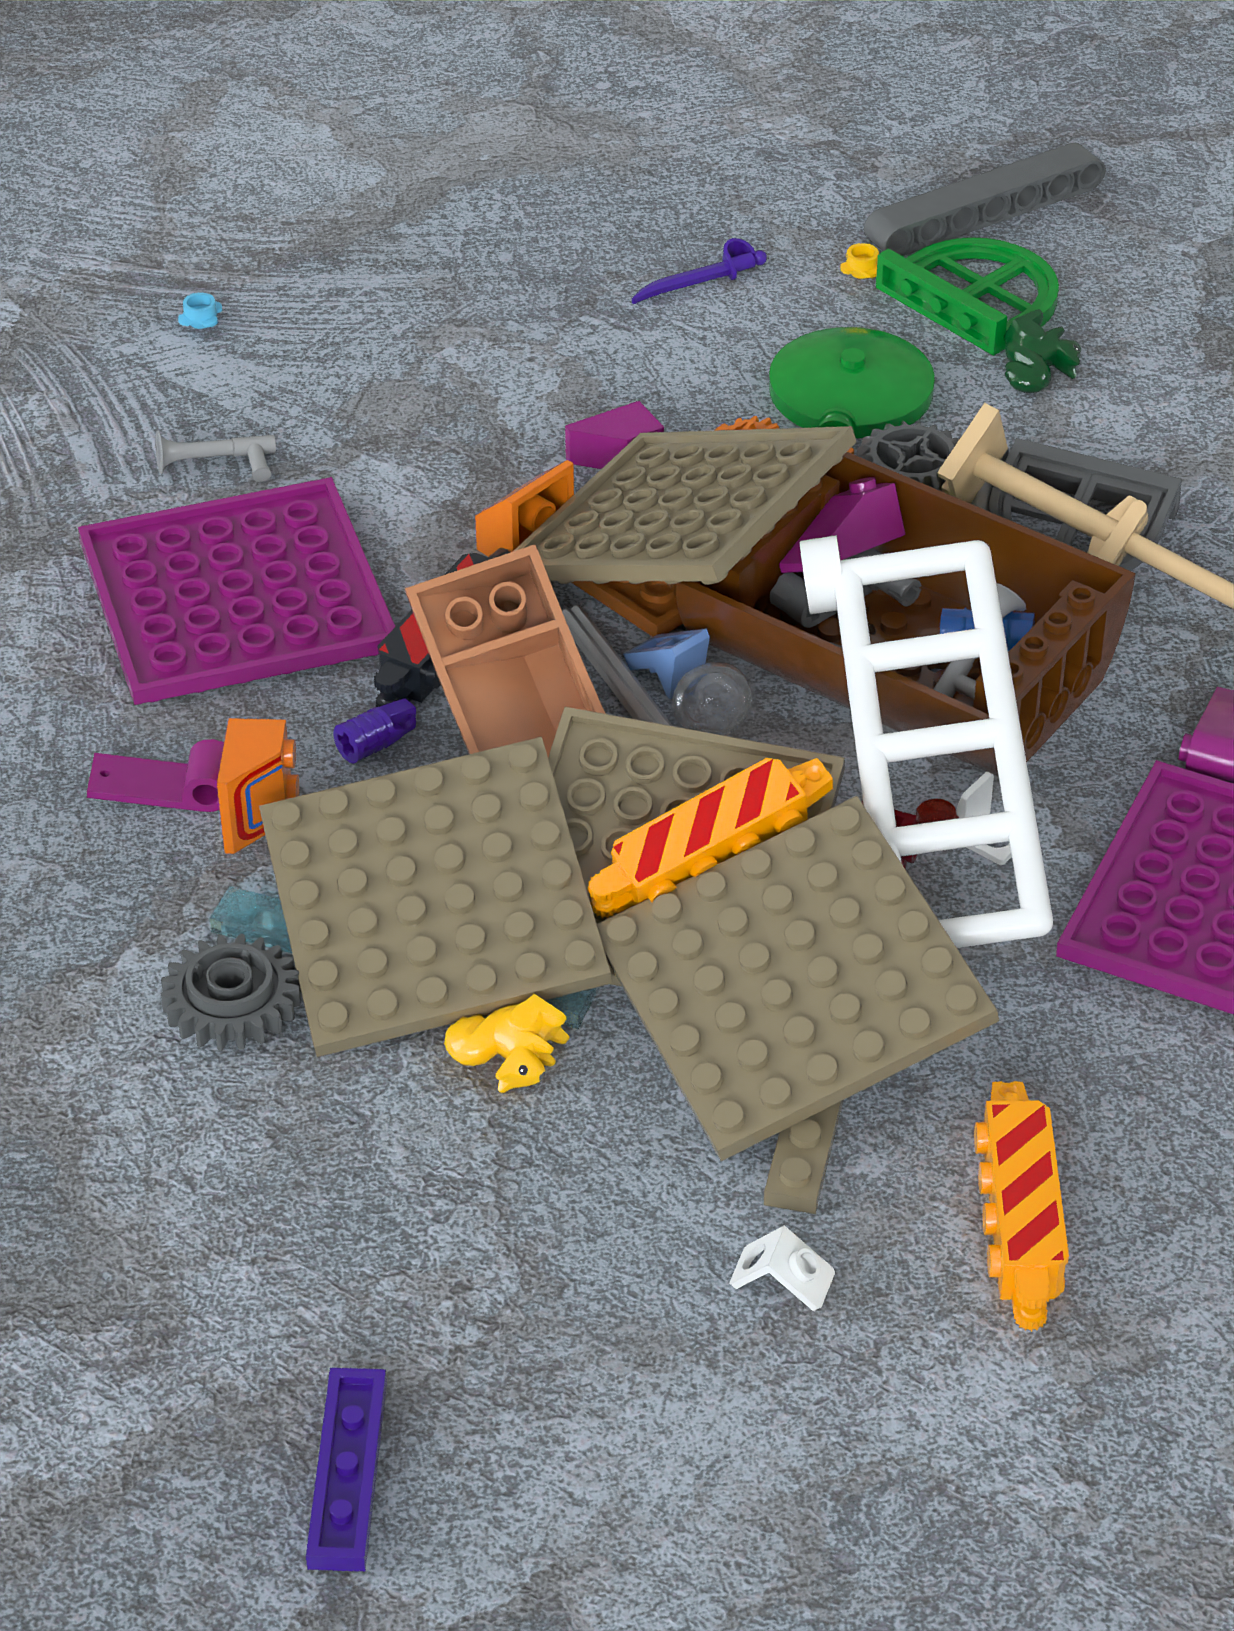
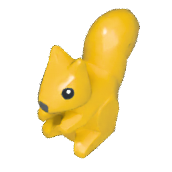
[444,994,570,1093]

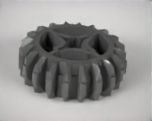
[856,421,960,491]

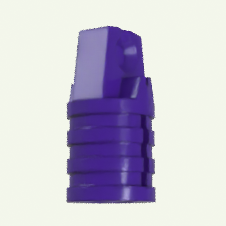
[333,698,416,764]

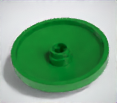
[769,327,935,439]

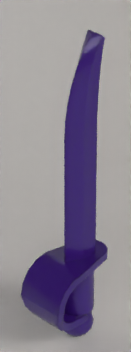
[632,238,767,304]

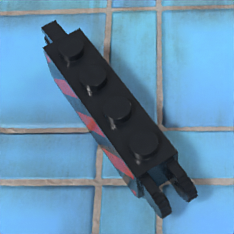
[374,547,511,707]

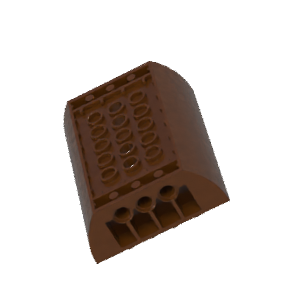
[675,452,1136,777]

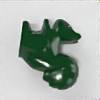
[1004,309,1081,393]

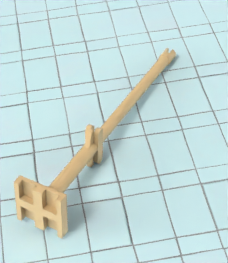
[937,403,1234,609]

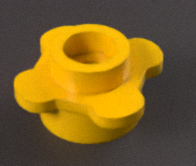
[840,243,879,279]

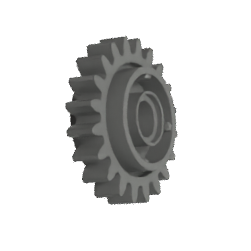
[160,934,301,1051]

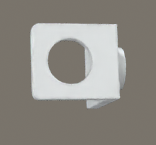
[956,772,1012,865]
[730,1225,835,1311]

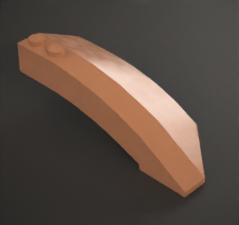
[405,544,606,757]

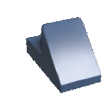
[623,629,710,699]

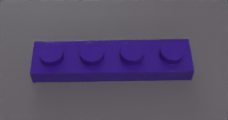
[306,1367,387,1572]

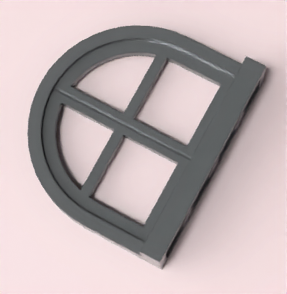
[989,438,1182,571]

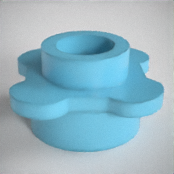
[178,292,222,329]

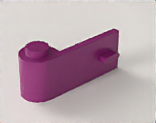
[1178,687,1234,783]
[86,739,224,812]

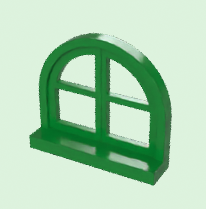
[876,238,1059,356]

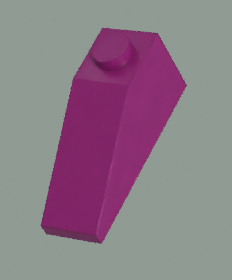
[780,477,905,573]

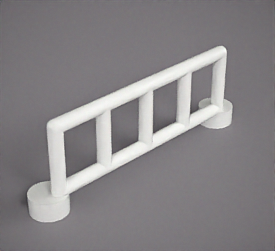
[800,535,1053,948]

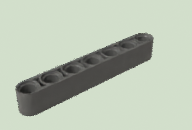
[863,142,1106,256]

